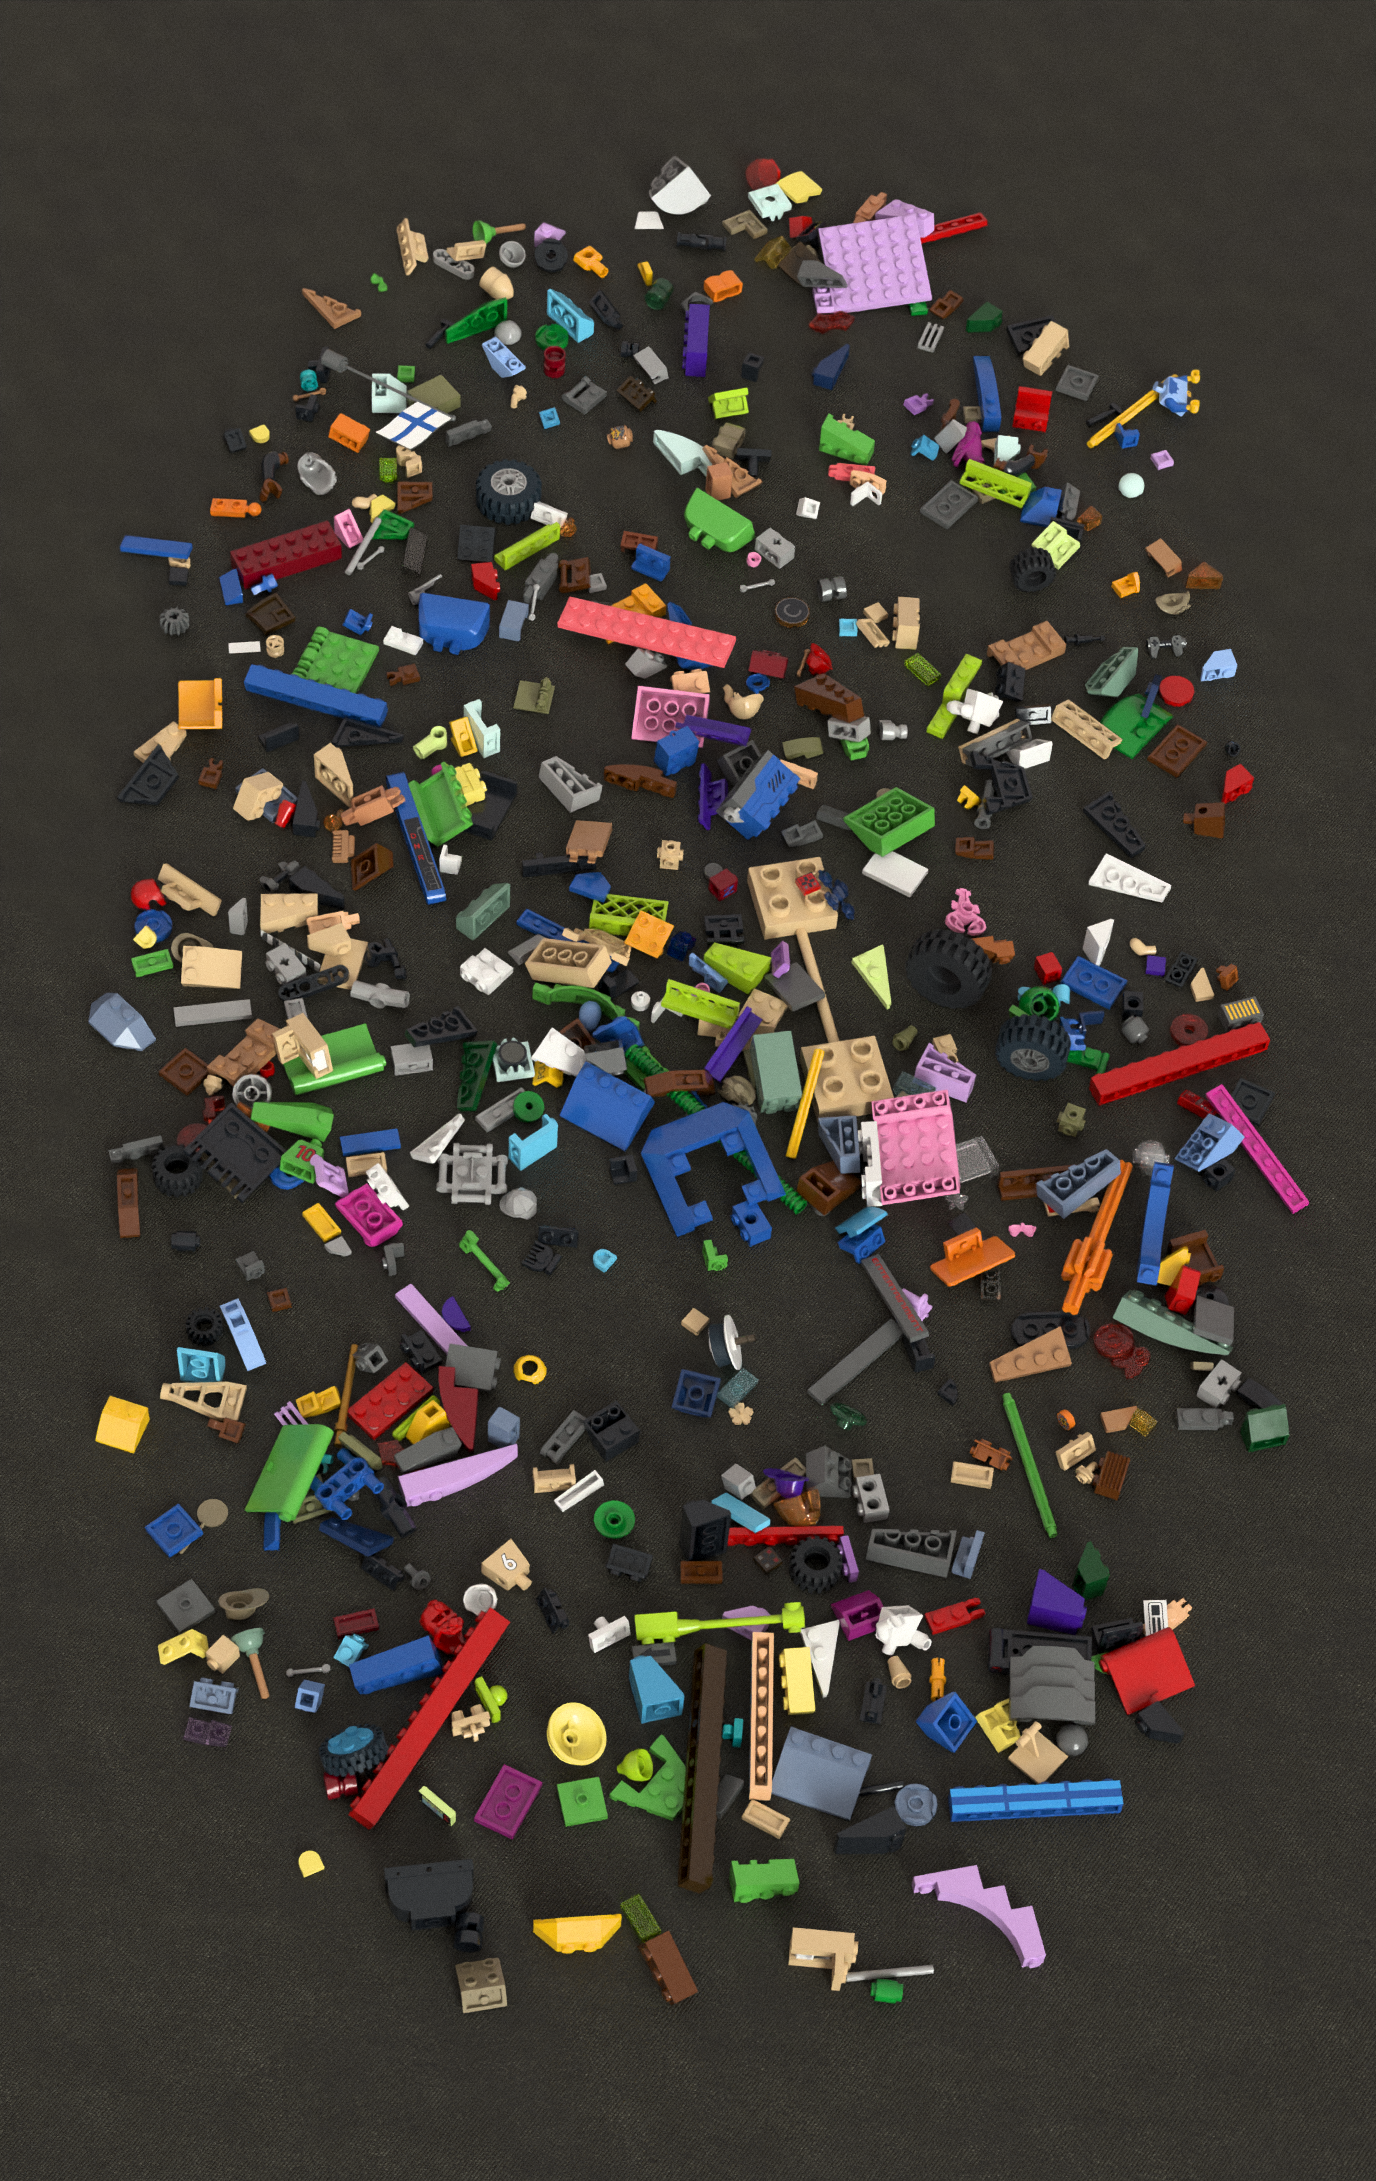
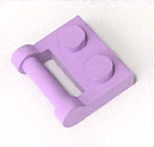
[310,1154,349,1198]

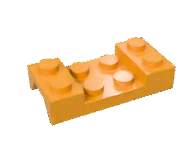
[605,583,666,644]

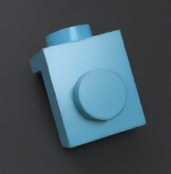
[334,1634,369,1667]

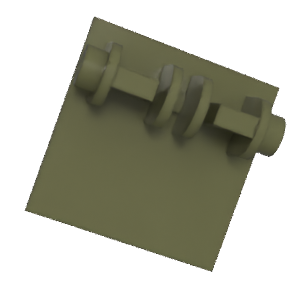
[514,677,555,714]

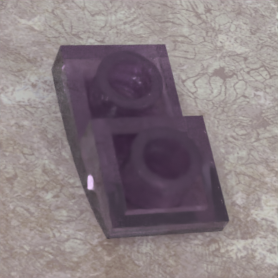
[183,1717,232,1747]

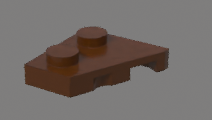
[398,482,432,514]

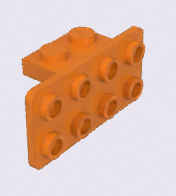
[930,1227,1015,1286]

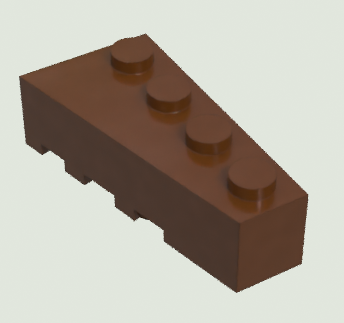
[794,673,864,723]

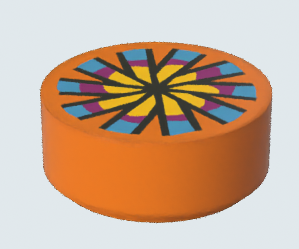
[1057,1409,1075,1430]

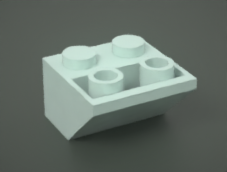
[372,374,407,413]

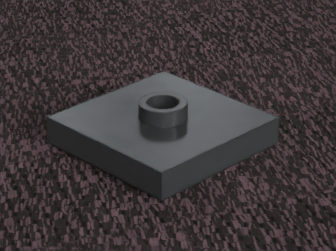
[1056,365,1099,401]
[156,1579,215,1634]

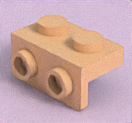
[670,669,710,694]

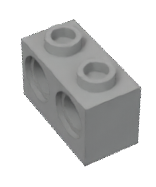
[852,1474,889,1523]

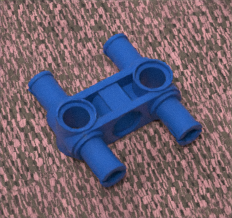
[310,1448,384,1520]

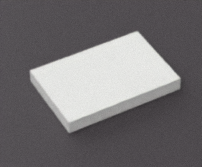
[862,851,928,897]

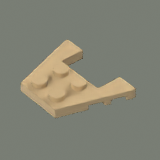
[562,928,631,966]

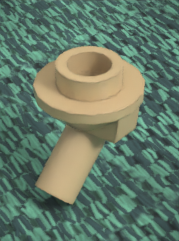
[511,385,527,408]
[1075,1462,1098,1484]

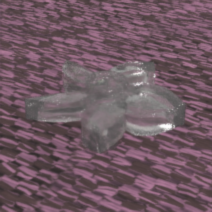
[945,1193,969,1210]

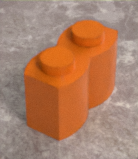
[704,270,743,302]

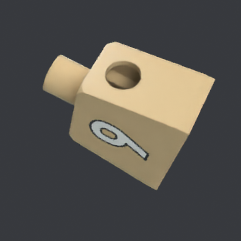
[481,1539,532,1591]

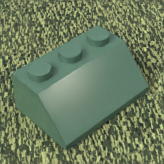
[456,883,510,940]

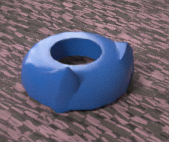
[746,673,770,694]

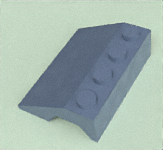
[771,1727,872,1821]

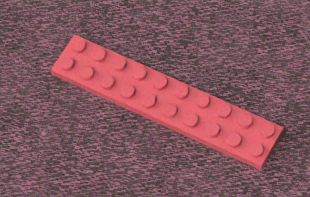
[557,597,736,668]

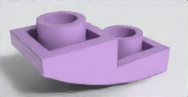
[812,287,834,314]

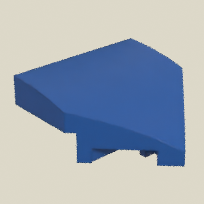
[569,872,611,903]

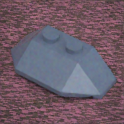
[89,993,156,1051]

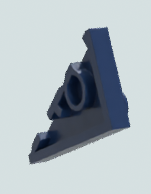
[1141,674,1162,718]

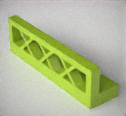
[959,459,1032,508]
[494,522,560,570]
[661,979,740,1030]

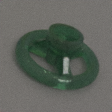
[830,1403,867,1430]

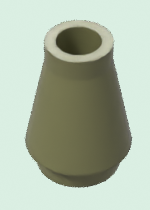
[892,1025,918,1051]

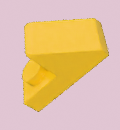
[449,716,478,757]

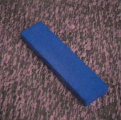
[120,535,193,559]

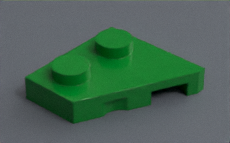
[372,509,414,539]

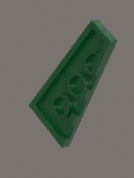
[457,1040,498,1111]

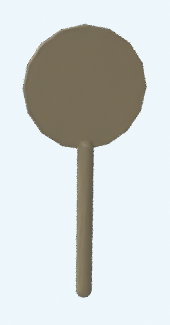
[179,1499,228,1554]

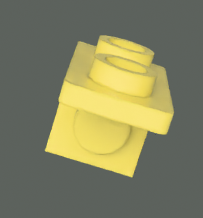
[158,1629,209,1665]

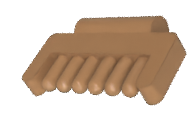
[332,830,355,863]

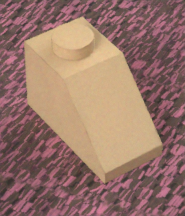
[307,923,351,957]

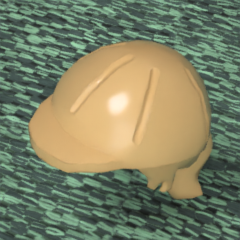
[723,684,764,720]

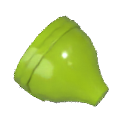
[617,1749,653,1781]

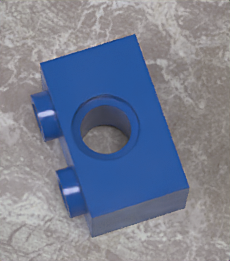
[731,1201,772,1247]

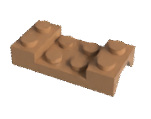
[987,621,1066,670]
[207,1019,280,1087]

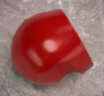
[131,879,167,910]

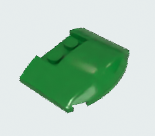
[1100,693,1173,759]

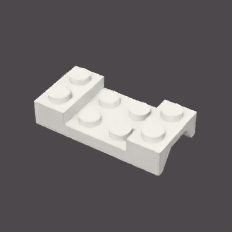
[858,1121,882,1207]

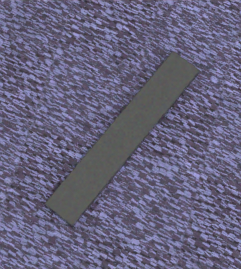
[807,1319,903,1406]

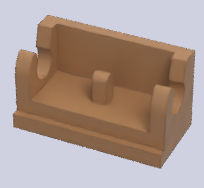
[1145,538,1182,577]

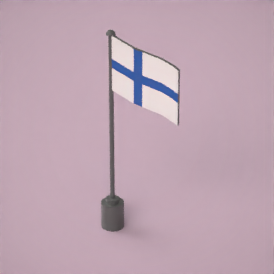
[321,349,456,450]

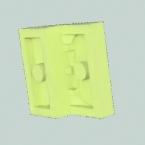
[1032,521,1080,570]

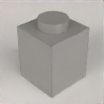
[721,1463,756,1500]

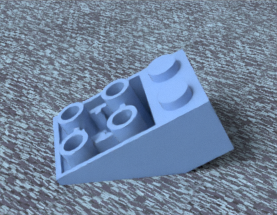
[1174,1113,1244,1172]

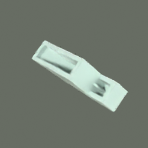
[653,430,712,476]

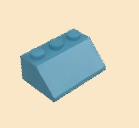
[547,289,594,343]

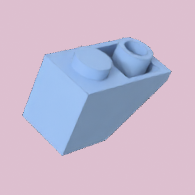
[1200,649,1237,681]

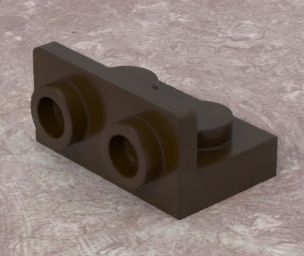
[617,376,657,412]

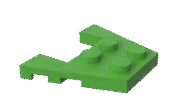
[609,1734,686,1821]

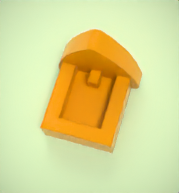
[1111,572,1140,598]

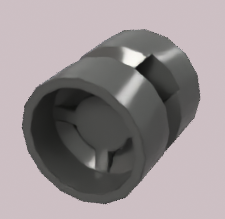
[817,576,846,602]

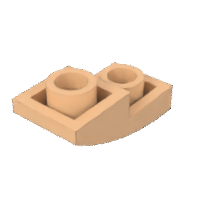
[850,470,887,495]

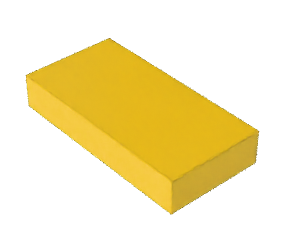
[302,1203,341,1243]

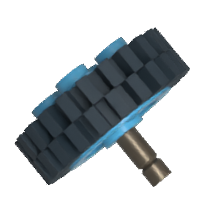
[319,1724,388,1782]

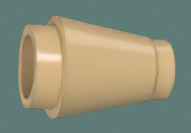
[887,1656,912,1689]

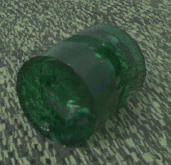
[645,278,674,310]

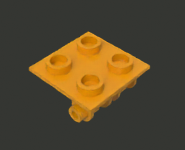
[624,910,674,959]

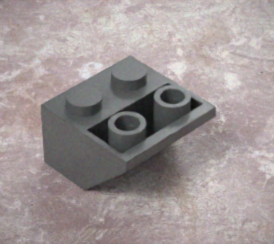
[806,1446,852,1498]

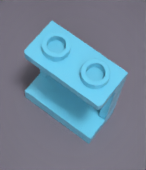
[508,1114,558,1171]

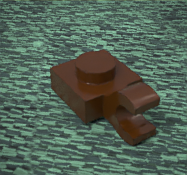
[207,1417,246,1443]

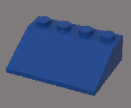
[560,1062,655,1152]

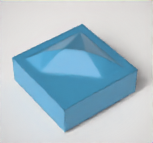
[539,407,560,429]

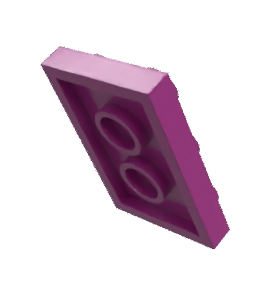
[474,1764,542,1840]

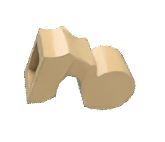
[396,445,422,478]

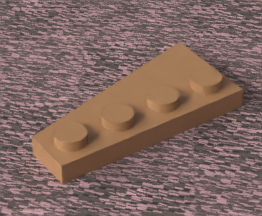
[989,1326,1072,1383]

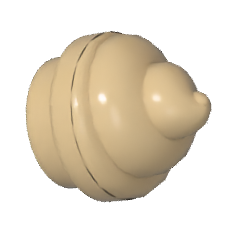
[203,1075,223,1096]

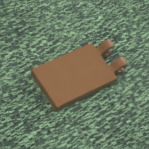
[566,820,612,864]

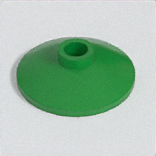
[594,1501,635,1539]

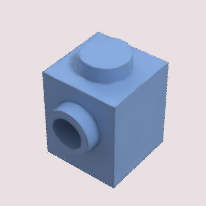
[295,1679,325,1713]

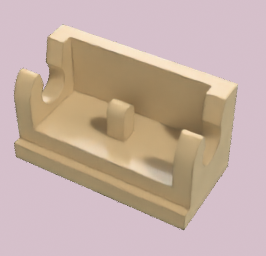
[532,1464,576,1493]

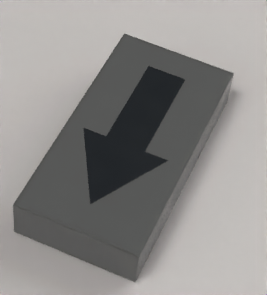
[632,1642,677,1666]

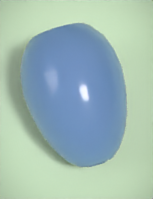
[579,1001,602,1032]

